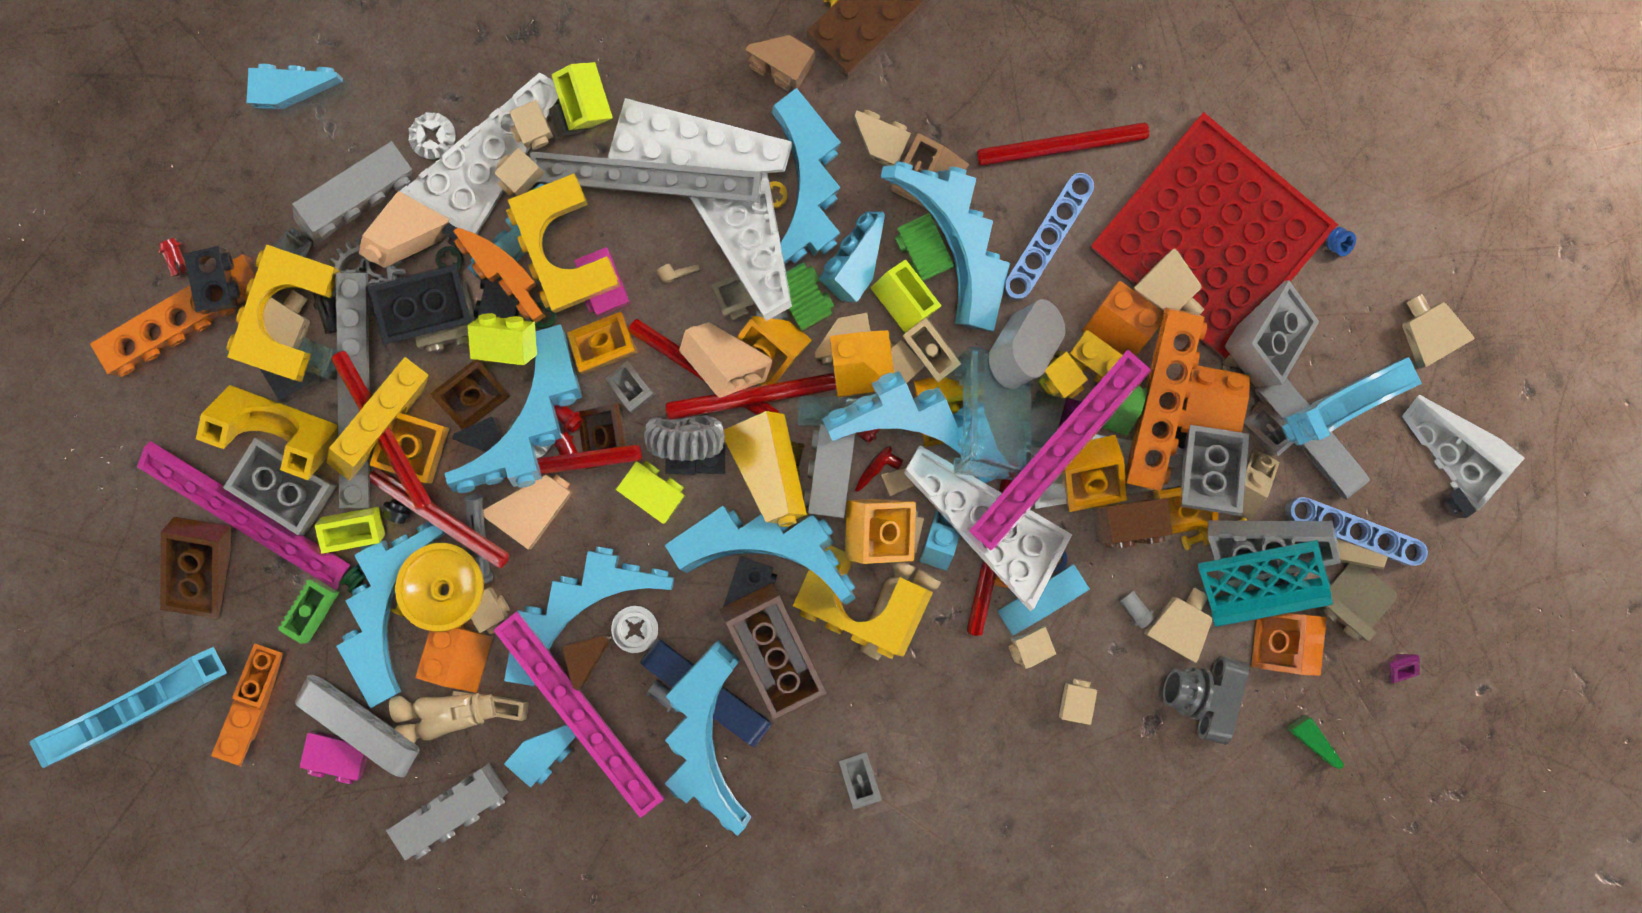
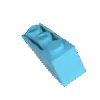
[246,64,343,110]
[819,211,885,302]
[919,509,960,571]
[504,724,579,788]

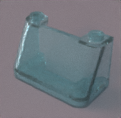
[954,346,1034,480]

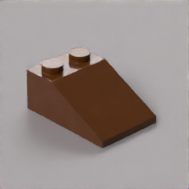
[160,517,231,619]

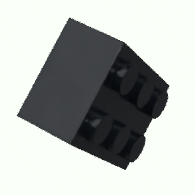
[367,264,471,345]

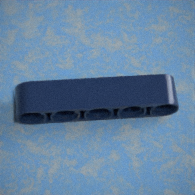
[640,638,773,748]

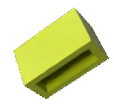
[551,62,613,130]
[870,260,941,333]
[468,313,537,365]
[616,460,686,524]
[315,506,385,554]

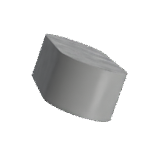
[989,299,1065,389]

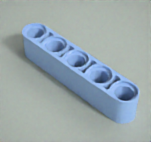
[1003,173,1094,301]
[1285,497,1428,566]

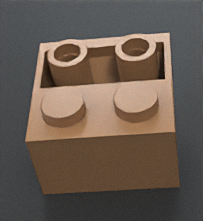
[745,35,815,91]
[890,133,969,209]

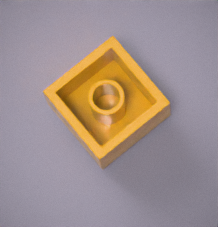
[369,413,449,484]

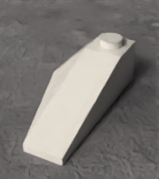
[1402,395,1525,510]

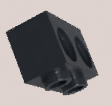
[183,246,240,314]

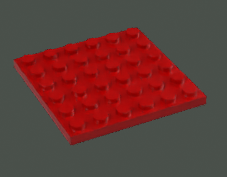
[1090,112,1338,359]

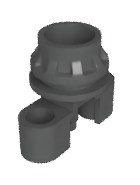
[1163,656,1249,745]

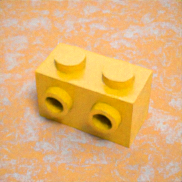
[1068,330,1123,384]
[1038,350,1088,399]

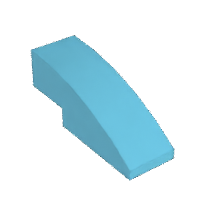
[997,564,1090,636]

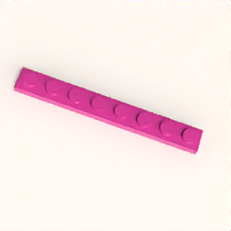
[969,350,1152,551]
[137,441,350,590]
[493,611,665,818]

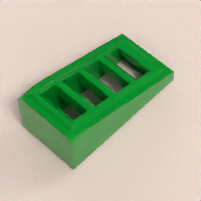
[1287,715,1344,770]

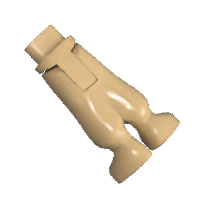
[858,561,941,661]
[389,693,496,744]

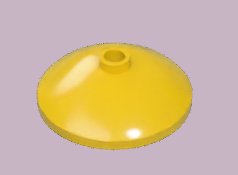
[395,543,484,632]

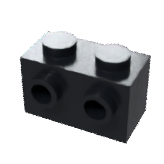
[723,556,777,607]

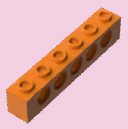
[90,254,257,377]
[1125,307,1207,491]

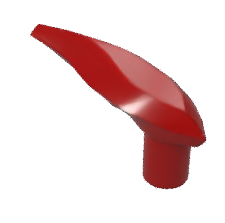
[855,446,903,492]

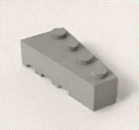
[292,141,412,247]
[1208,520,1341,586]
[386,763,508,861]

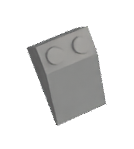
[1225,280,1319,387]
[1181,425,1249,516]

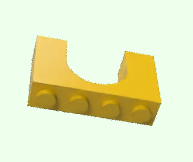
[506,173,621,313]
[227,244,340,382]
[327,357,429,481]
[196,385,338,480]
[793,545,933,659]

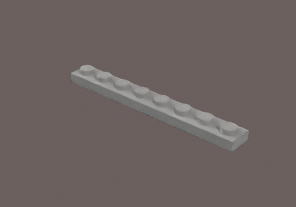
[530,151,762,203]
[336,272,371,508]

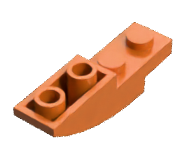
[453,228,546,323]
[211,643,283,767]

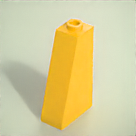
[724,411,807,527]

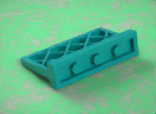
[1198,540,1333,627]

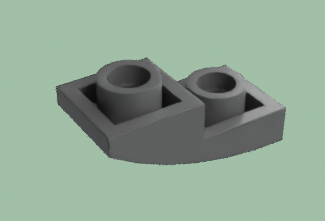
[1022,390,1065,448]

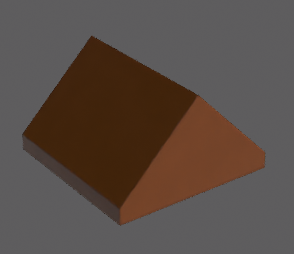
[430,360,510,430]
[579,403,631,470]
[562,633,612,691]

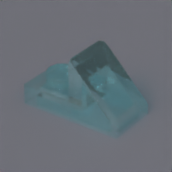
[299,337,339,380]
[798,396,858,426]

